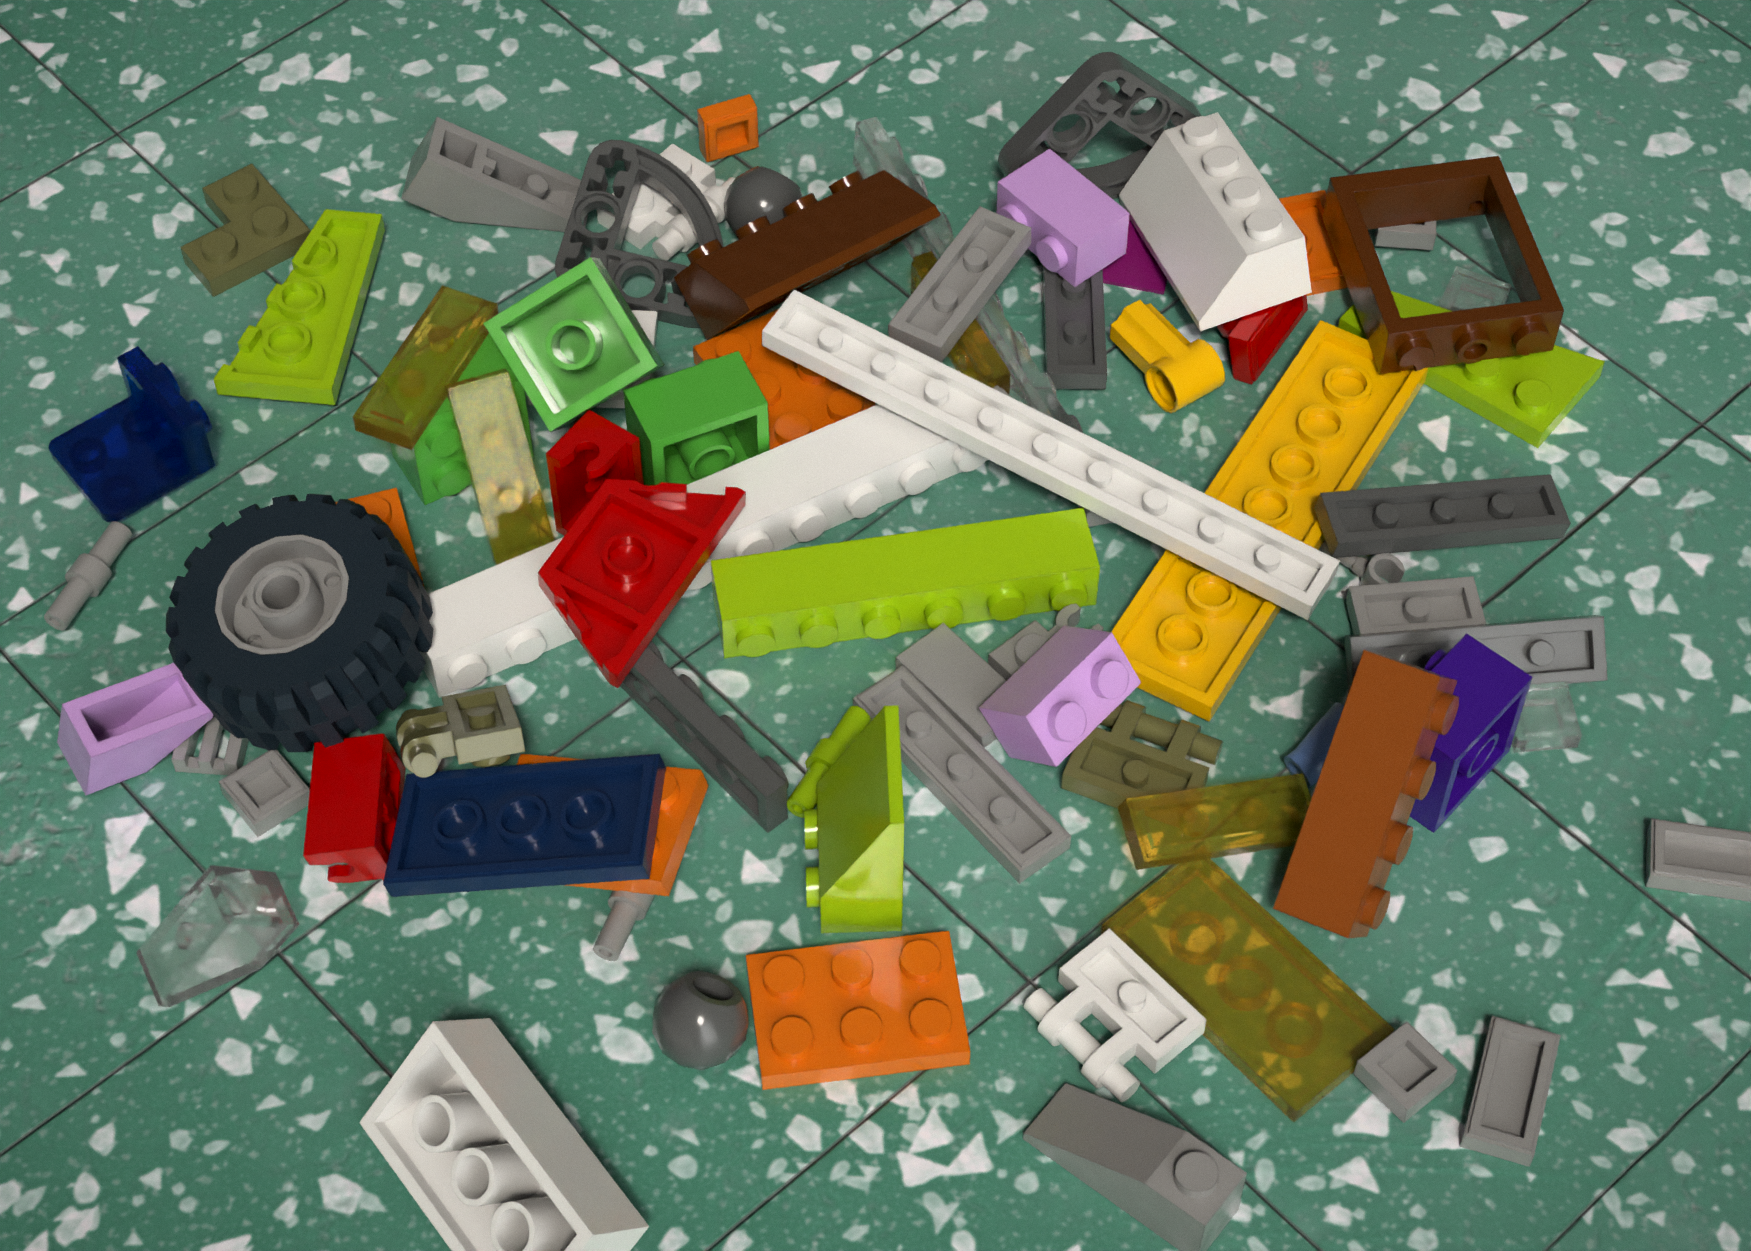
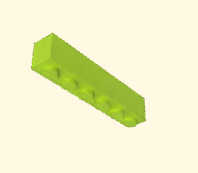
[711,508,1100,658]

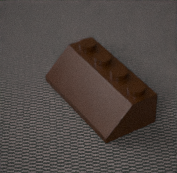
[674,170,941,340]

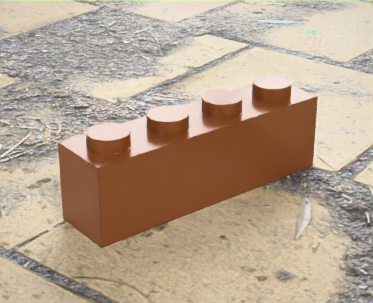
[1273,650,1459,939]

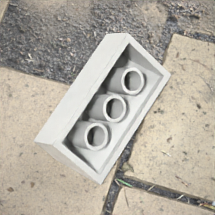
[1119,112,1312,331]
[359,1018,649,1251]

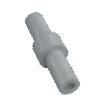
[44,521,132,631]
[593,891,655,961]

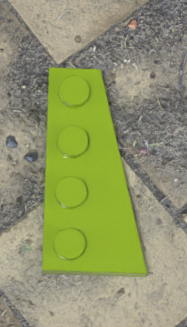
[214,209,385,405]
[1338,291,1605,448]

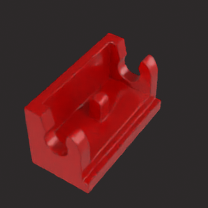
[546,410,644,536]
[303,733,406,883]

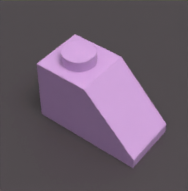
[57,663,214,795]

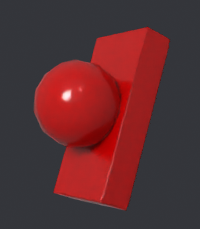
[1217,294,1308,385]

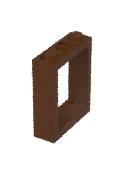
[1322,156,1564,374]

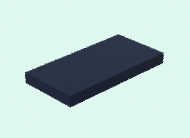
[383,754,666,897]

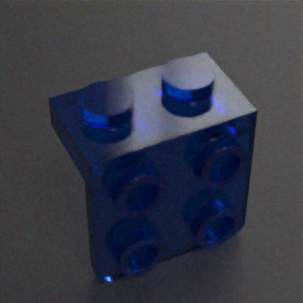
[49,346,215,523]

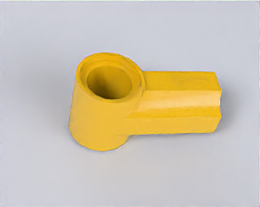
[1110,300,1225,413]

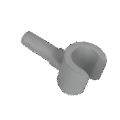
[1320,541,1405,586]

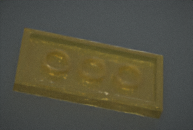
[1100,849,1395,1122]

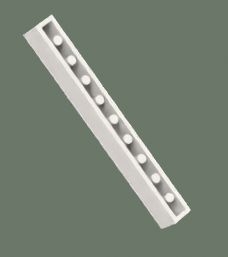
[420,370,988,698]

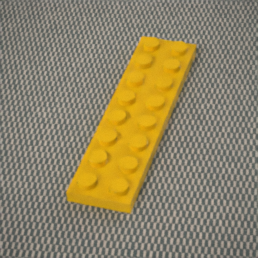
[1111,320,1428,722]

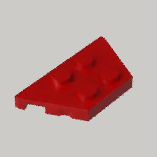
[538,479,746,688]

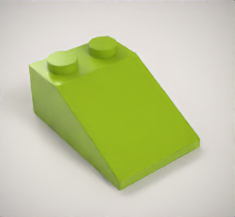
[804,705,904,933]

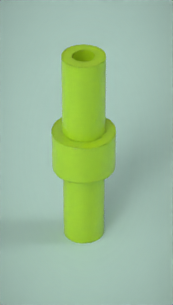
[787,706,871,818]

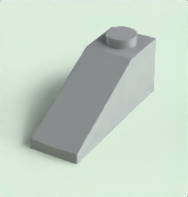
[401,117,588,232]
[1023,1083,1247,1251]

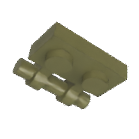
[395,685,525,778]
[1061,700,1223,833]

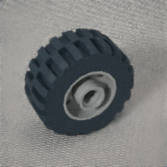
[166,494,434,752]

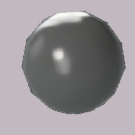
[723,166,802,234]
[652,971,748,1070]

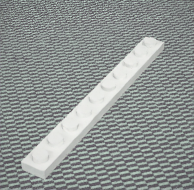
[762,290,1340,620]

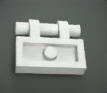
[597,144,735,261]
[1023,928,1207,1102]

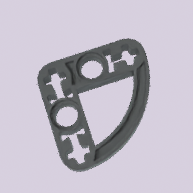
[998,52,1202,199]
[555,140,723,328]

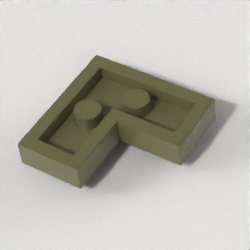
[180,163,311,297]

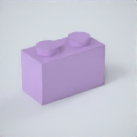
[996,148,1130,287]
[979,625,1141,767]

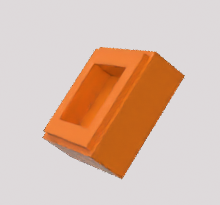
[697,94,759,162]

